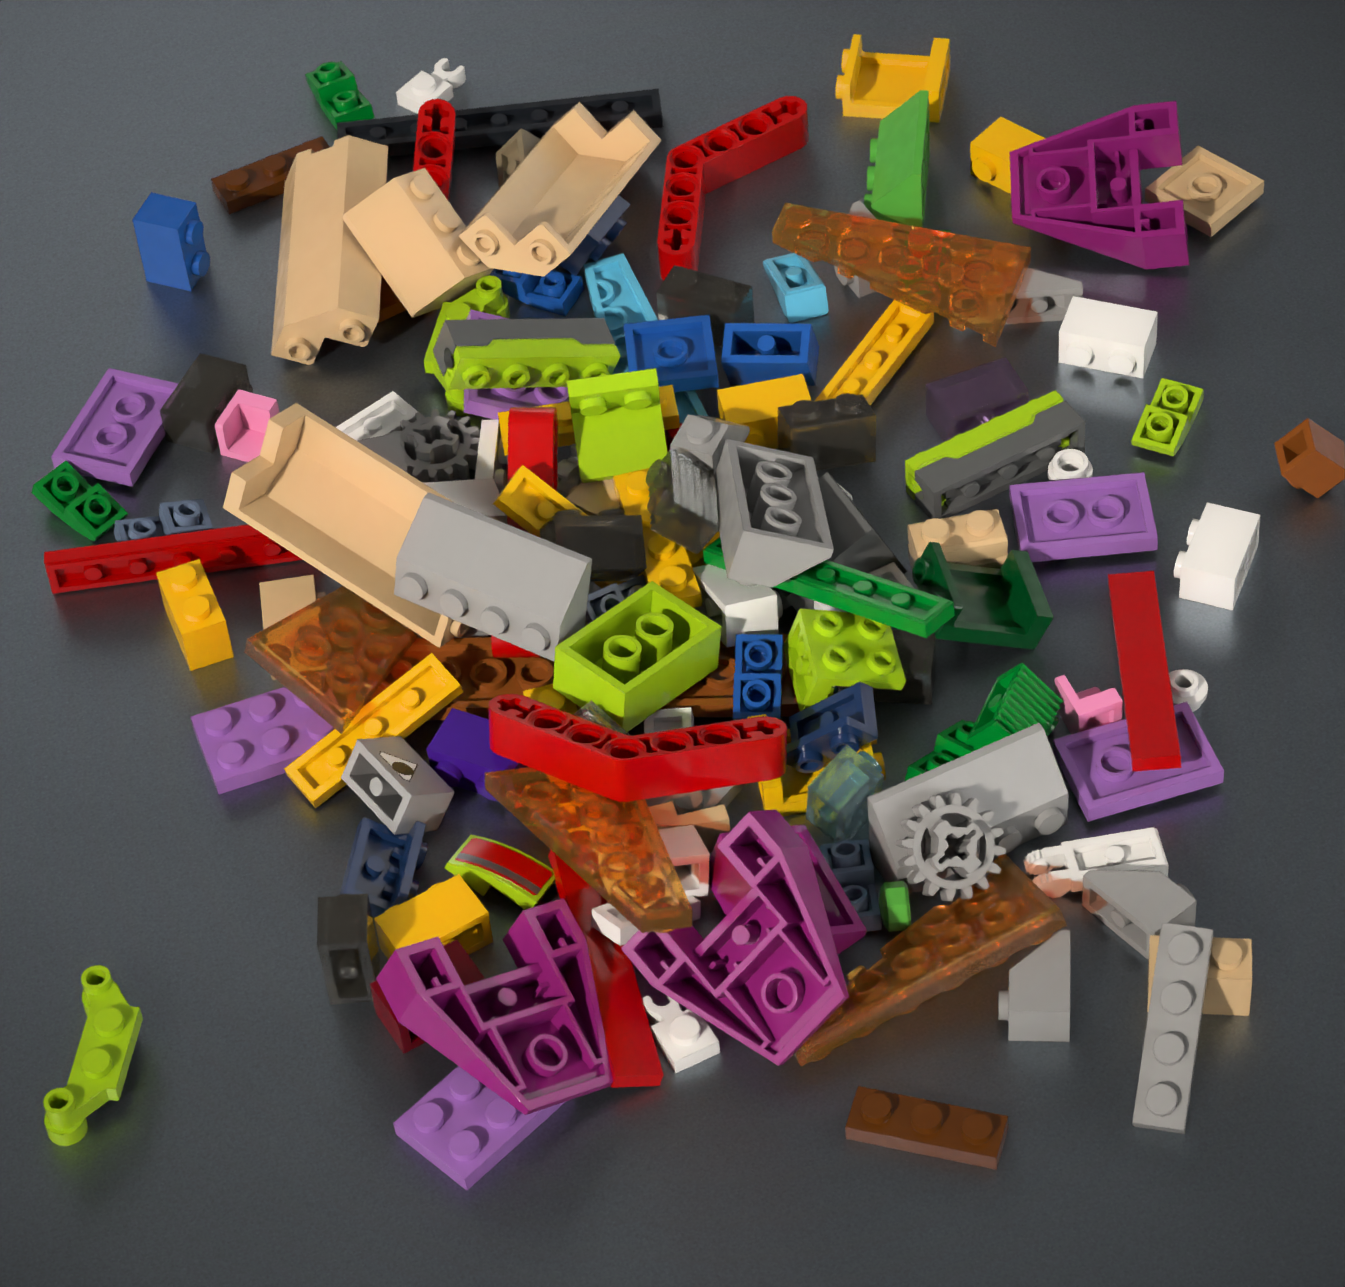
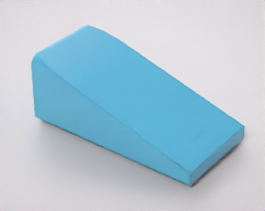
[763,251,829,323]

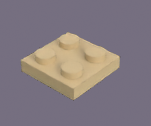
[1145,145,1264,237]

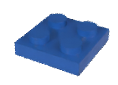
[623,315,719,392]

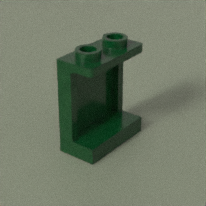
[912,542,1054,650]

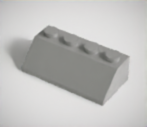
[711,439,834,588]
[394,493,592,661]
[867,723,1068,894]

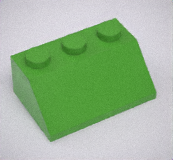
[864,90,930,237]

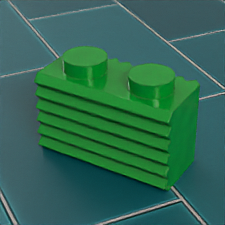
[967,663,1063,751]

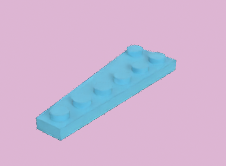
[584,253,708,423]

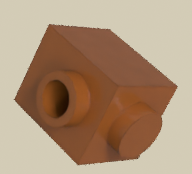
[1274,418,1345,498]

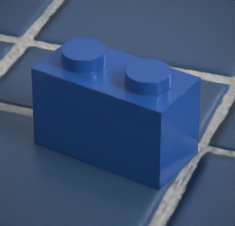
[132,192,210,291]
[721,323,819,386]

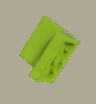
[567,368,670,483]
[783,608,906,711]

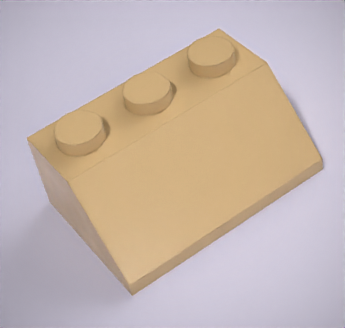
[342,168,494,318]

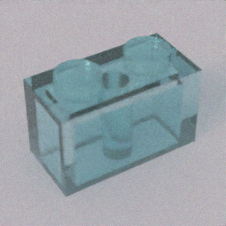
[806,745,884,843]

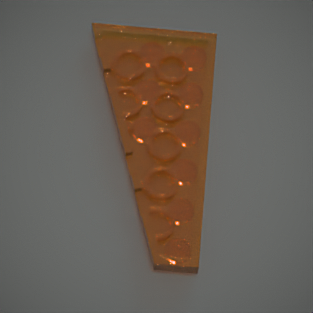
[772,203,1031,347]
[244,586,419,734]
[485,767,692,933]
[792,854,1067,1067]

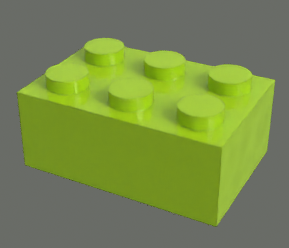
[553,581,722,734]

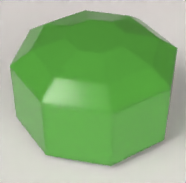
[878,881,911,932]

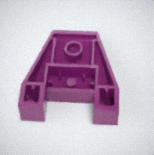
[1010,101,1189,270]
[621,809,849,1066]
[376,898,613,1115]

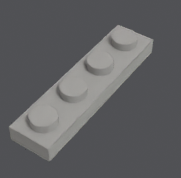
[1132,922,1214,1134]

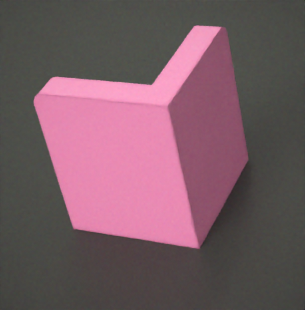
[215,389,280,462]
[1055,675,1123,734]

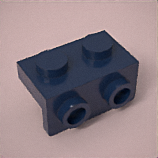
[558,195,630,276]
[786,682,878,773]
[338,817,428,917]

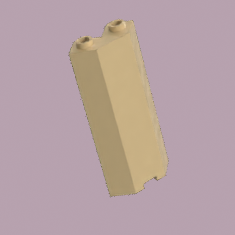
[459,102,662,277]
[271,135,388,365]
[223,403,470,648]

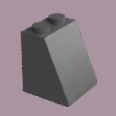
[771,471,907,612]

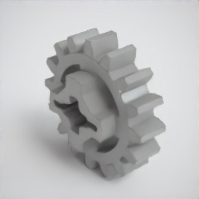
[390,409,480,483]
[896,793,1006,901]

